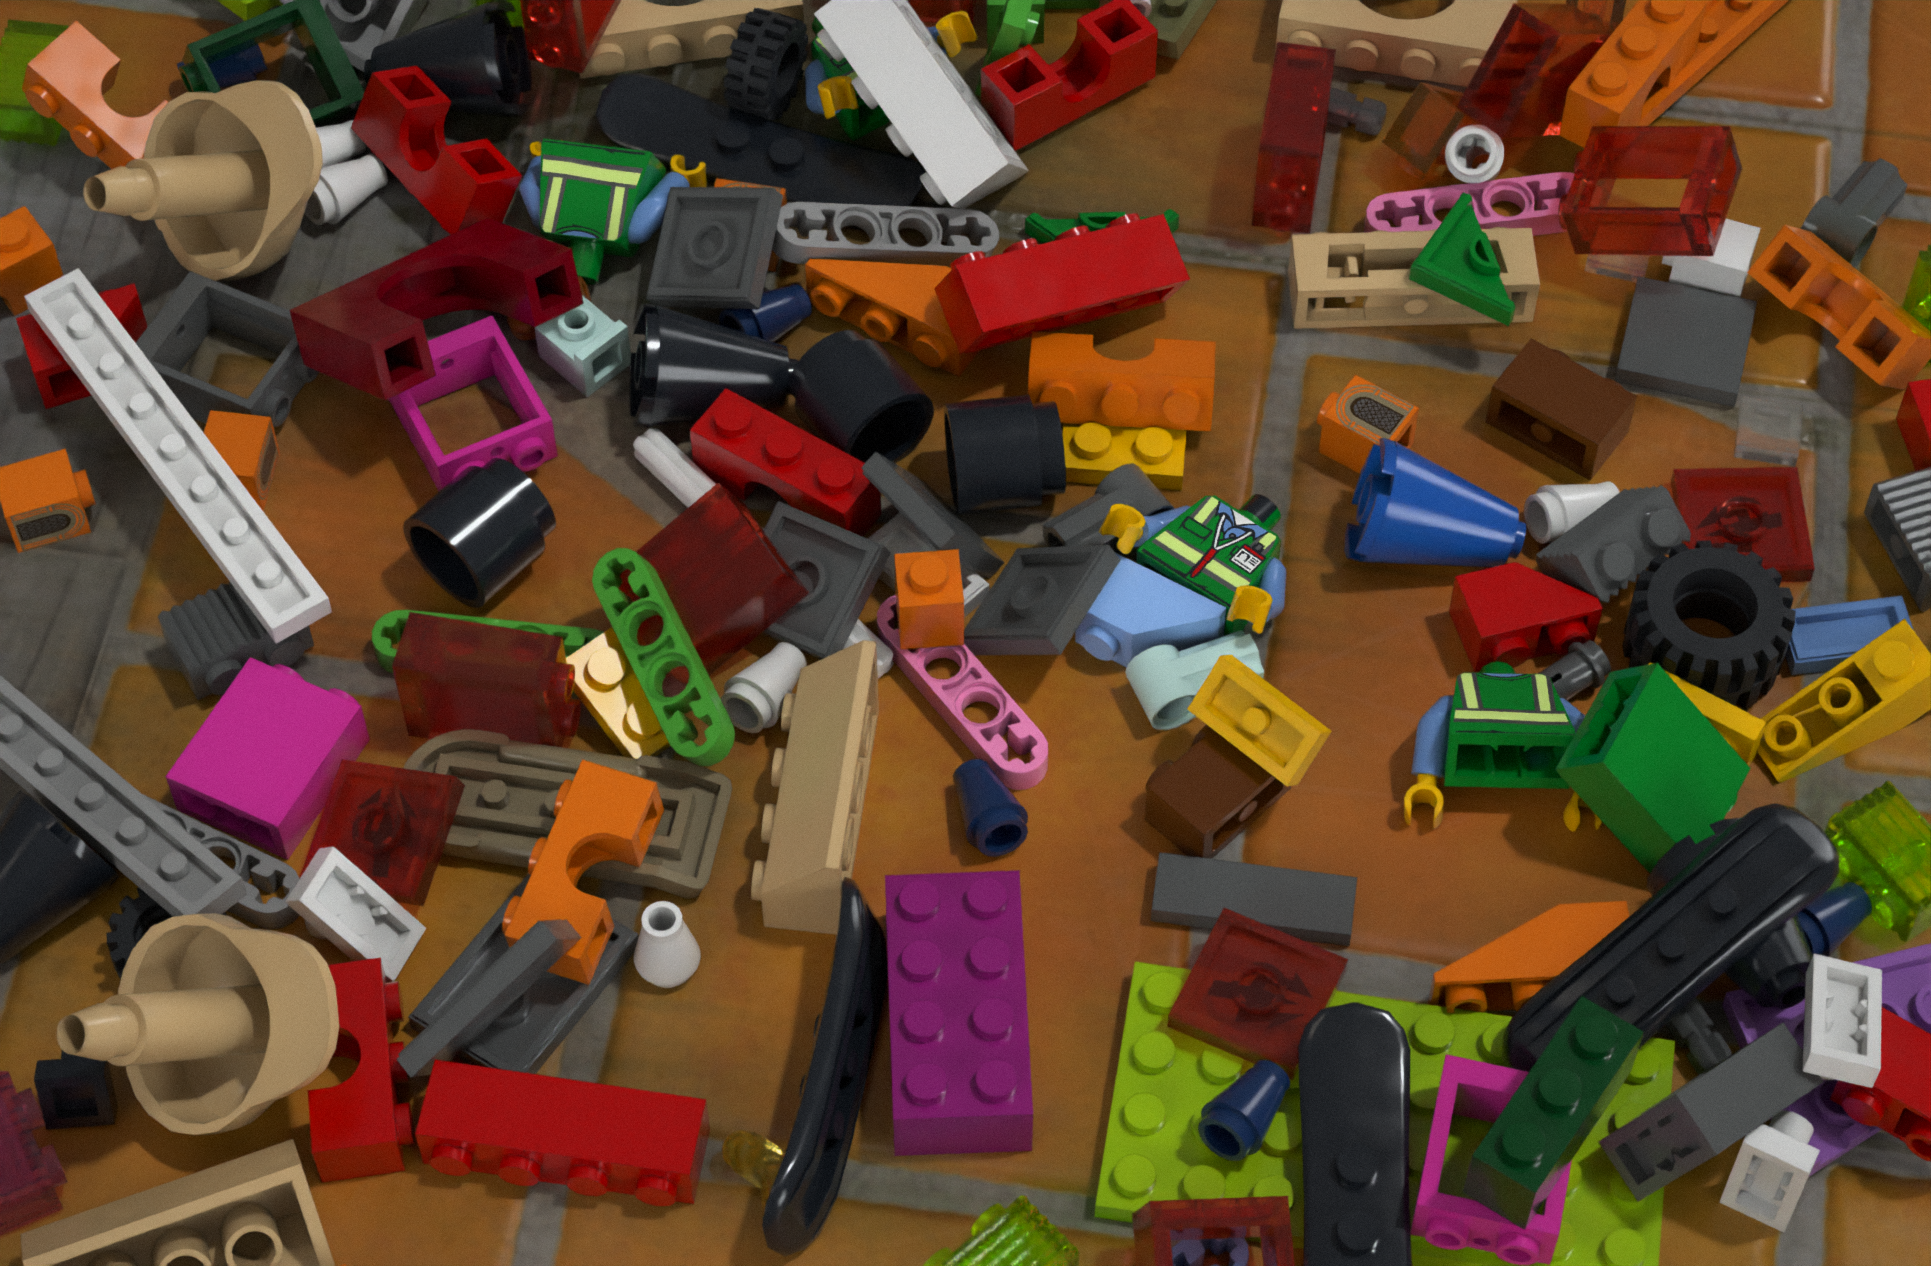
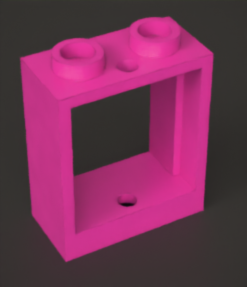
[388,316,558,491]
[1410,1054,1572,1265]

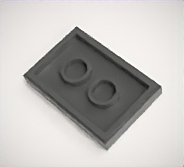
[408,873,639,1074]

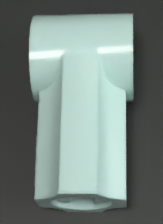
[1125,630,1264,730]

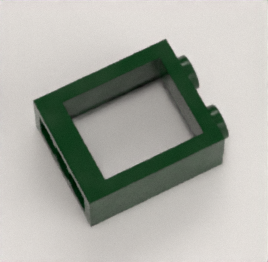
[179,0,364,127]

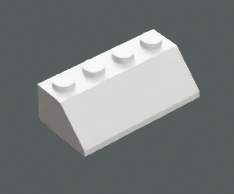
[814,0,1029,209]

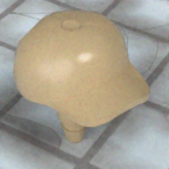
[83,80,323,281]
[57,913,339,1135]

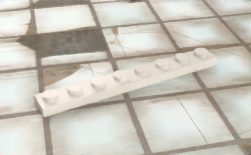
[24,268,332,644]

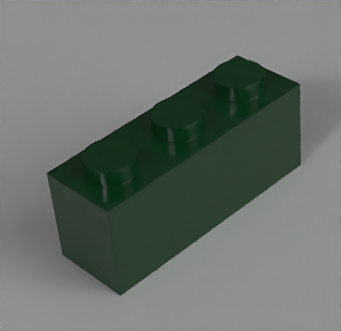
[1463,996,1644,1230]

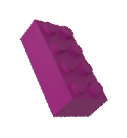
[885,870,1033,1156]

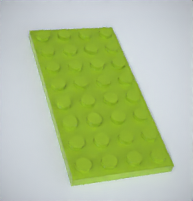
[1094,961,1675,1266]

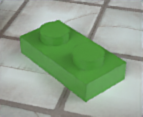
[974,0,1040,96]

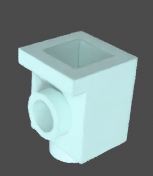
[534,295,631,397]

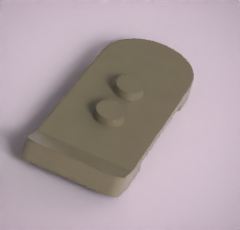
[397,729,732,899]

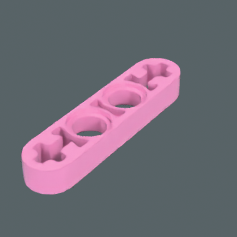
[1364,172,1592,236]
[877,595,1048,790]

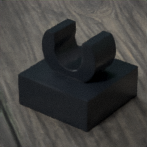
[34,1050,118,1130]

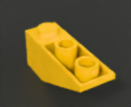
[1757,619,1931,783]

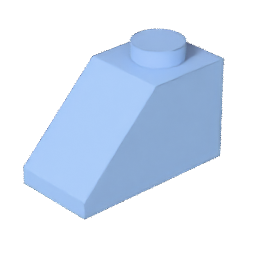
[1075,553,1226,668]

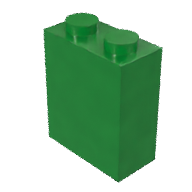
[1555,663,1751,873]

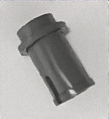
[1538,640,1611,700]

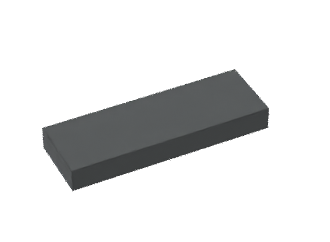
[1151,852,1357,946]
[396,919,582,1078]

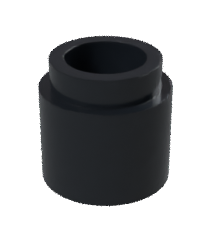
[789,330,934,463]
[944,394,1066,515]
[403,458,556,608]

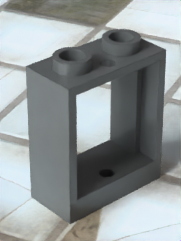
[136,271,319,427]
[1599,1023,1824,1201]

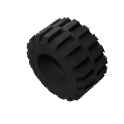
[1622,540,1796,709]

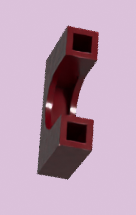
[289,218,584,400]

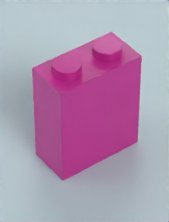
[165,657,370,860]

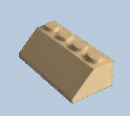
[751,640,879,935]
[20,1139,335,1266]

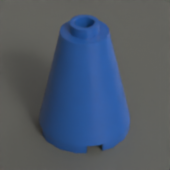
[1344,438,1526,567]

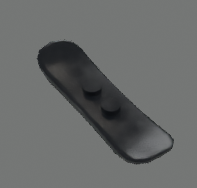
[596,73,925,206]
[1502,804,1840,1072]
[762,877,888,1257]
[1298,1002,1412,1266]

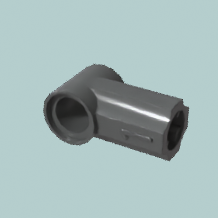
[1801,158,1908,268]
[1043,463,1175,550]

